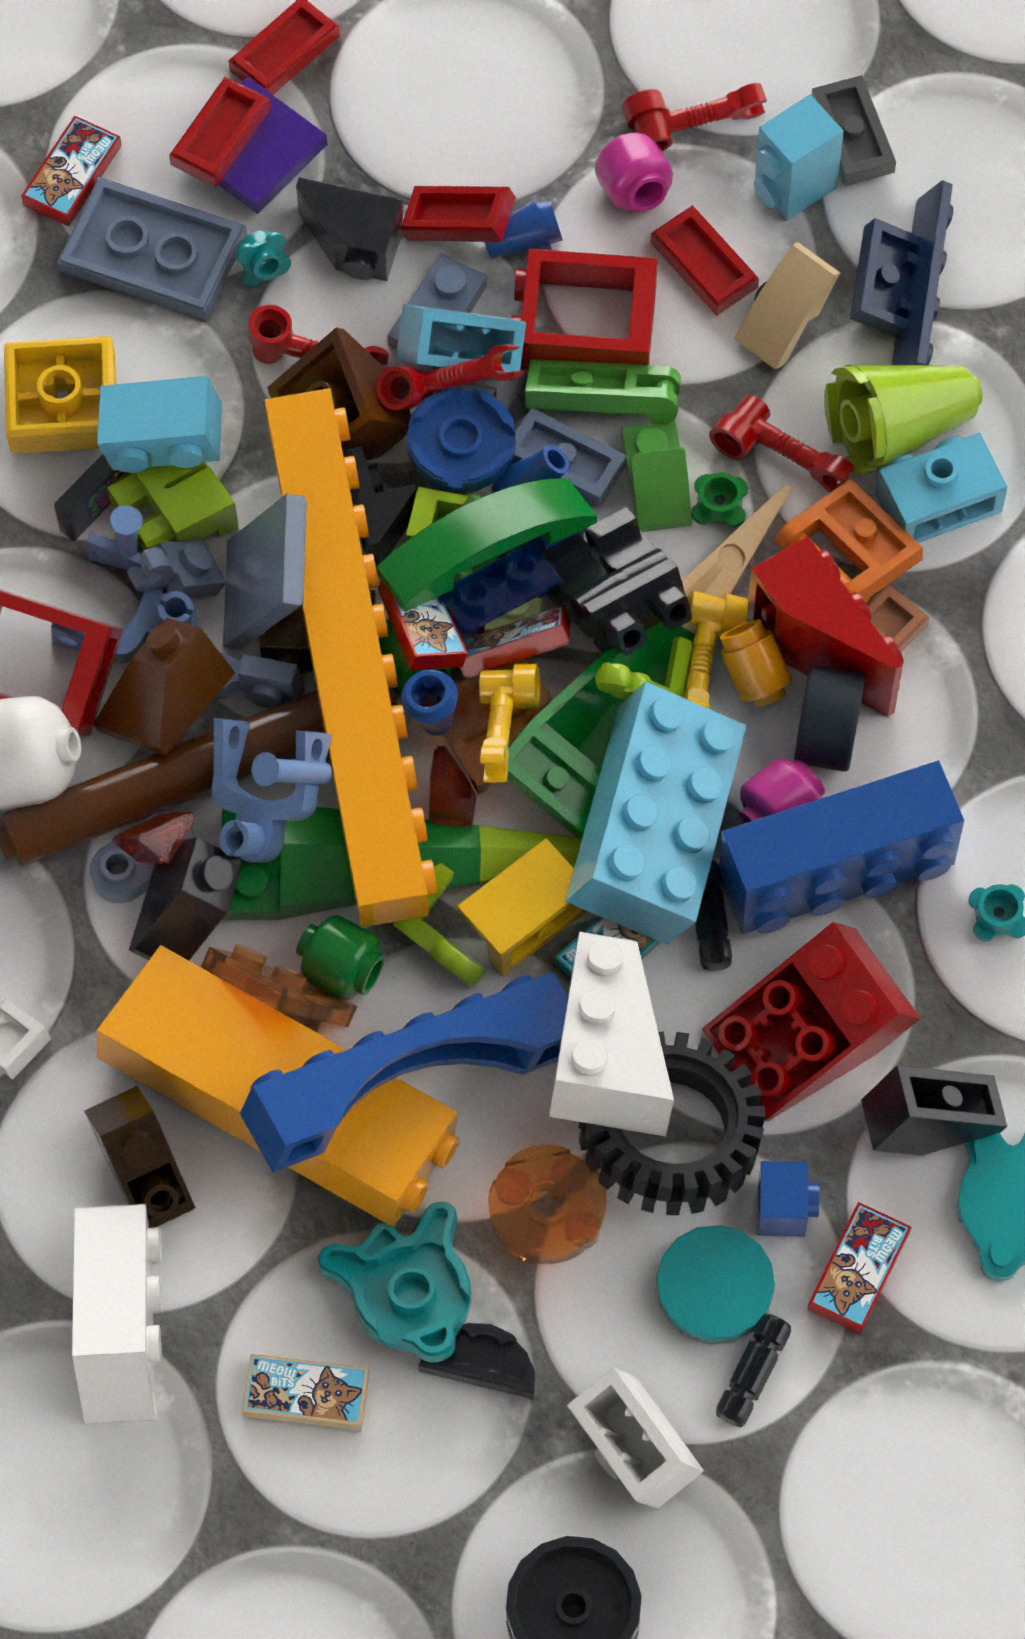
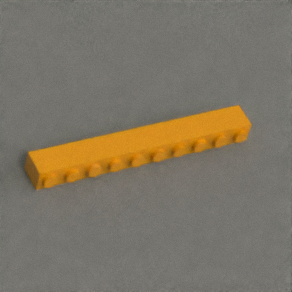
[265,388,438,928]

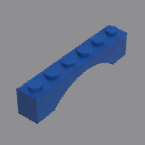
[240,972,568,1173]

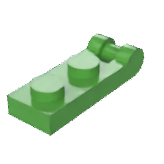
[525,359,682,424]

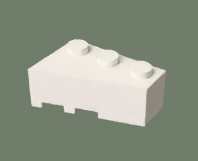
[549,932,674,1137]
[72,1204,162,1424]

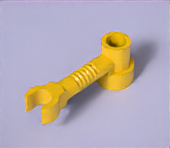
[683,591,748,709]
[479,664,541,783]

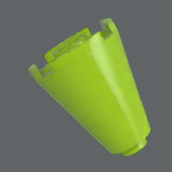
[824,365,983,474]

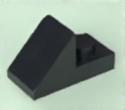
[342,446,419,567]

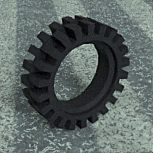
[578,1031,765,1216]

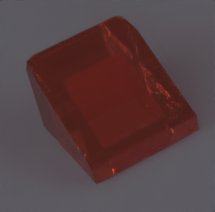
[429,746,477,827]
[112,812,196,864]

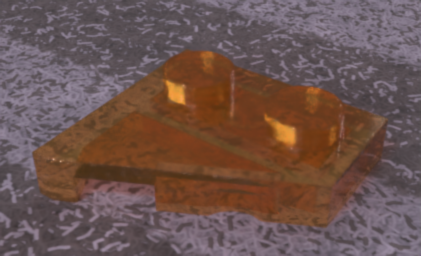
[201,944,357,1027]

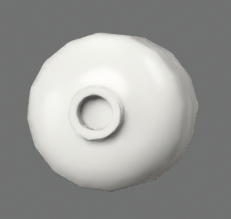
[0,696,81,811]

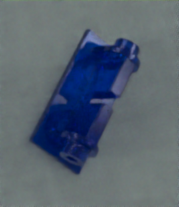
[439,542,562,637]

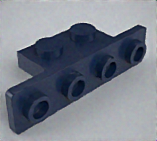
[850,180,954,365]

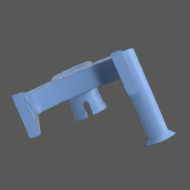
[51,505,198,663]
[211,718,332,863]

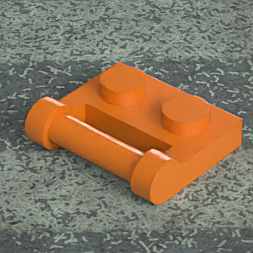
[775,478,923,604]

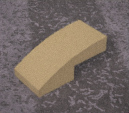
[734,242,840,370]

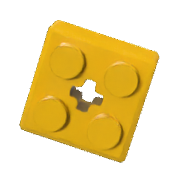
[4,336,117,453]

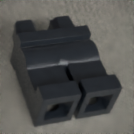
[535,507,692,656]

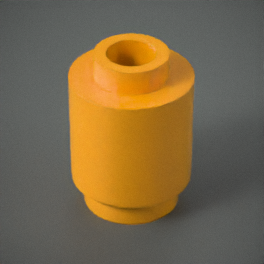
[720,619,792,707]

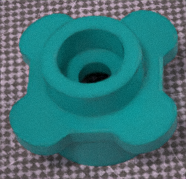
[236,231,291,286]
[968,884,1025,942]

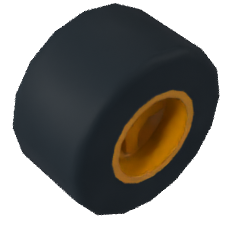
[794,665,865,772]

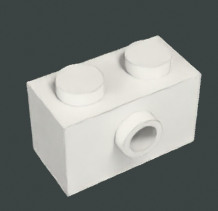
[567,1367,704,1509]

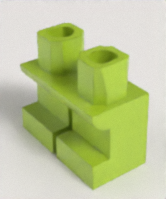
[106,462,239,551]

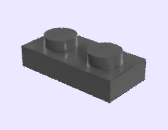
[811,75,896,186]

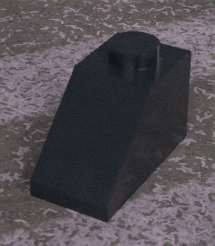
[296,177,403,281]
[129,837,243,961]
[861,1065,1008,1156]

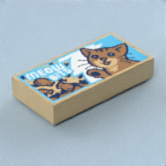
[242,1354,370,1431]

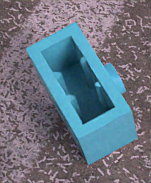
[754,94,844,220]
[396,304,526,372]
[97,376,222,473]
[875,432,1008,543]

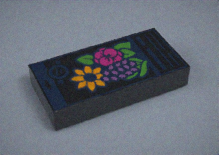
[54,454,127,541]

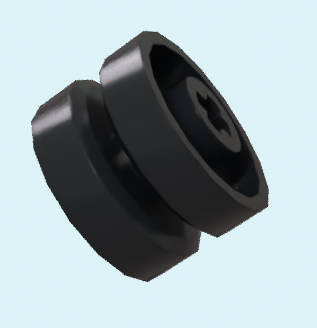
[506,1536,642,1639]

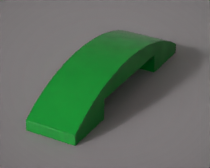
[376,478,597,612]

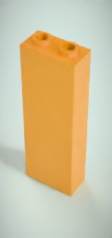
[97,945,460,1227]

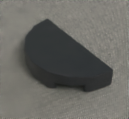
[418,1323,535,1400]

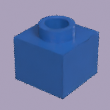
[758,1161,819,1237]

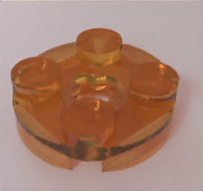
[489,1144,606,1264]

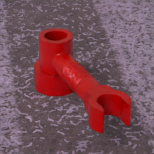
[622,83,767,151]
[248,305,389,365]
[376,344,525,410]
[709,395,855,493]

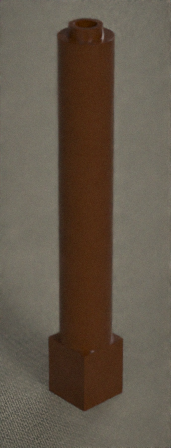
[0,681,398,867]

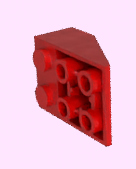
[747,536,904,717]
[702,922,921,1121]

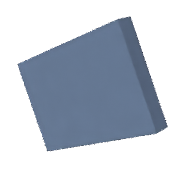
[57,177,247,322]
[223,494,307,649]

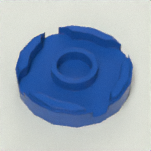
[406,387,516,493]

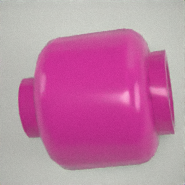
[595,132,673,212]
[739,758,825,824]

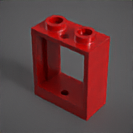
[511,248,658,370]
[0,589,124,735]

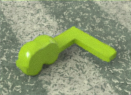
[595,637,692,699]
[393,863,487,987]

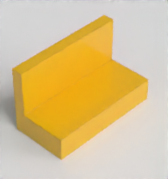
[457,838,588,976]

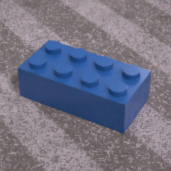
[719,760,964,935]

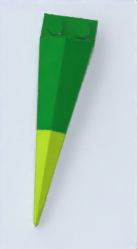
[221,806,582,920]

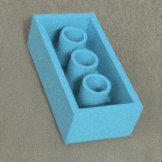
[565,681,746,945]

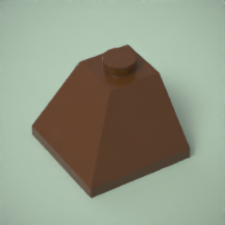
[267,327,412,461]
[93,617,235,756]

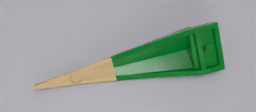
[507,484,791,839]

